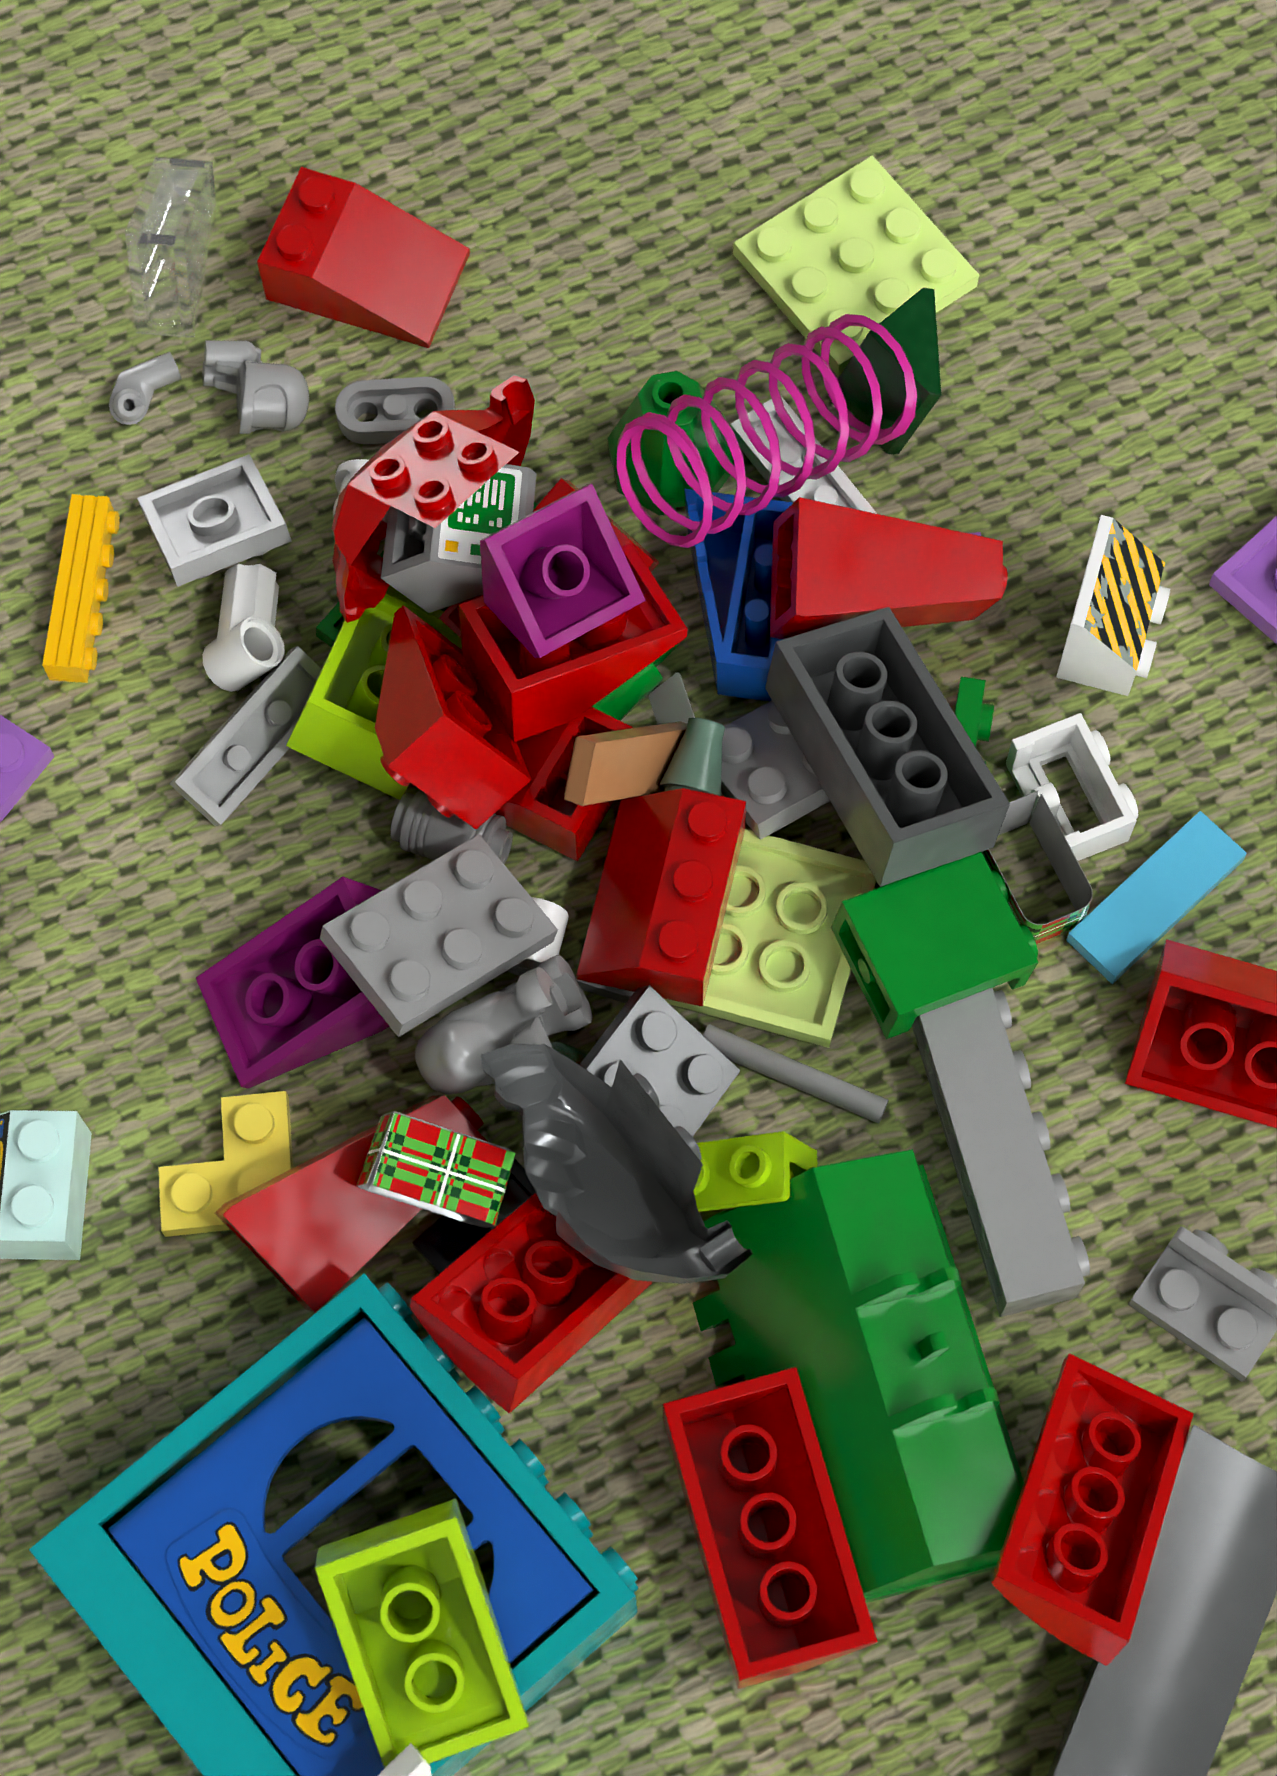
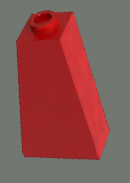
[770,497,1008,639]
[215,1095,488,1313]

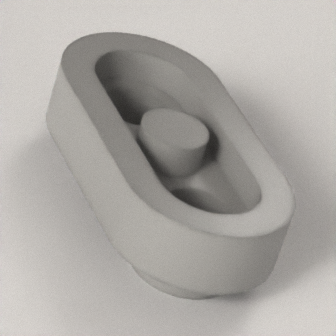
[335,377,456,444]

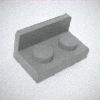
[1128,1226,1277,1382]

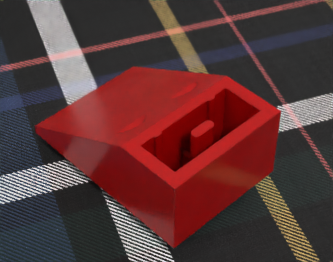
[495,707,634,862]

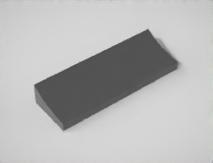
[1047,1425,1277,1776]

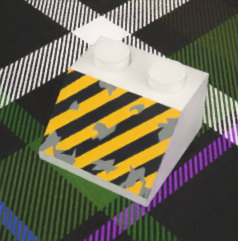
[1056,515,1171,696]

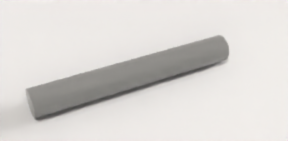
[703,1024,889,1124]

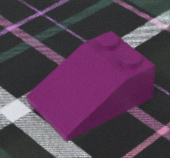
[196,877,389,1089]

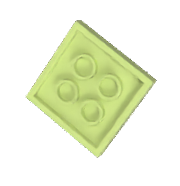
[733,155,979,376]
[663,829,877,1048]

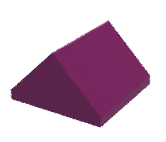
[480,484,646,658]

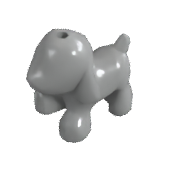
[415,955,593,1095]

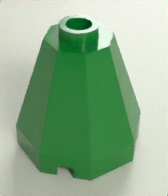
[607,371,735,516]

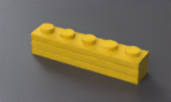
[42,494,120,683]

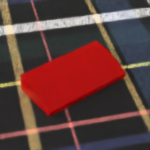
[409,1193,653,1414]
[991,1353,1194,1666]

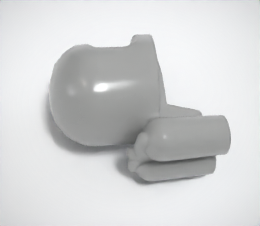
[202,340,309,434]

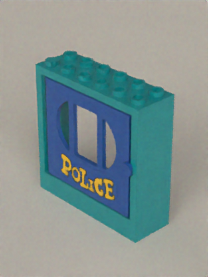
[29,1273,639,1776]

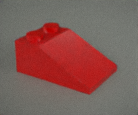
[257,167,470,348]
[459,543,688,742]
[375,605,532,829]

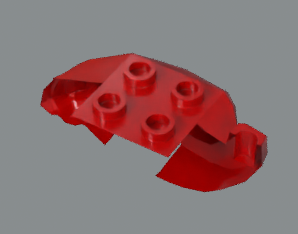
[332,375,535,623]

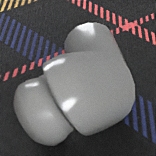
[109,352,181,425]

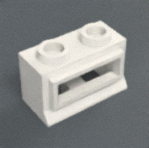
[1006,713,1138,861]

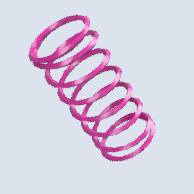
[616,314,917,548]

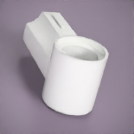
[202,563,285,692]

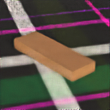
[564,721,687,806]

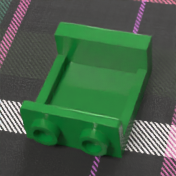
[831,852,1038,1040]

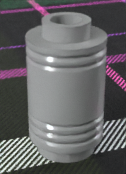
[391,790,513,864]

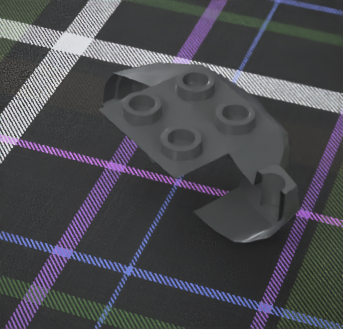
[481,1043,753,1284]

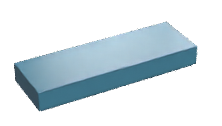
[1066,811,1247,984]

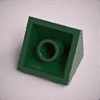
[828,288,941,454]

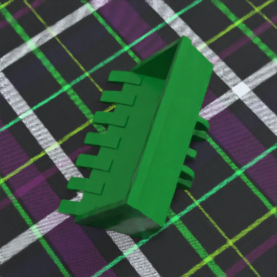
[693,1149,1024,1603]

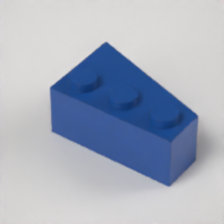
[684,488,793,702]

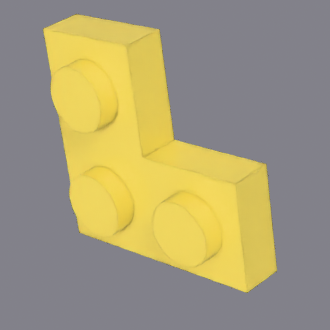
[158,1091,293,1237]

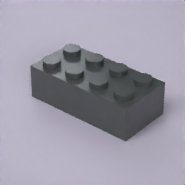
[765,607,1010,887]

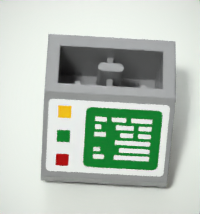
[381,464,537,613]

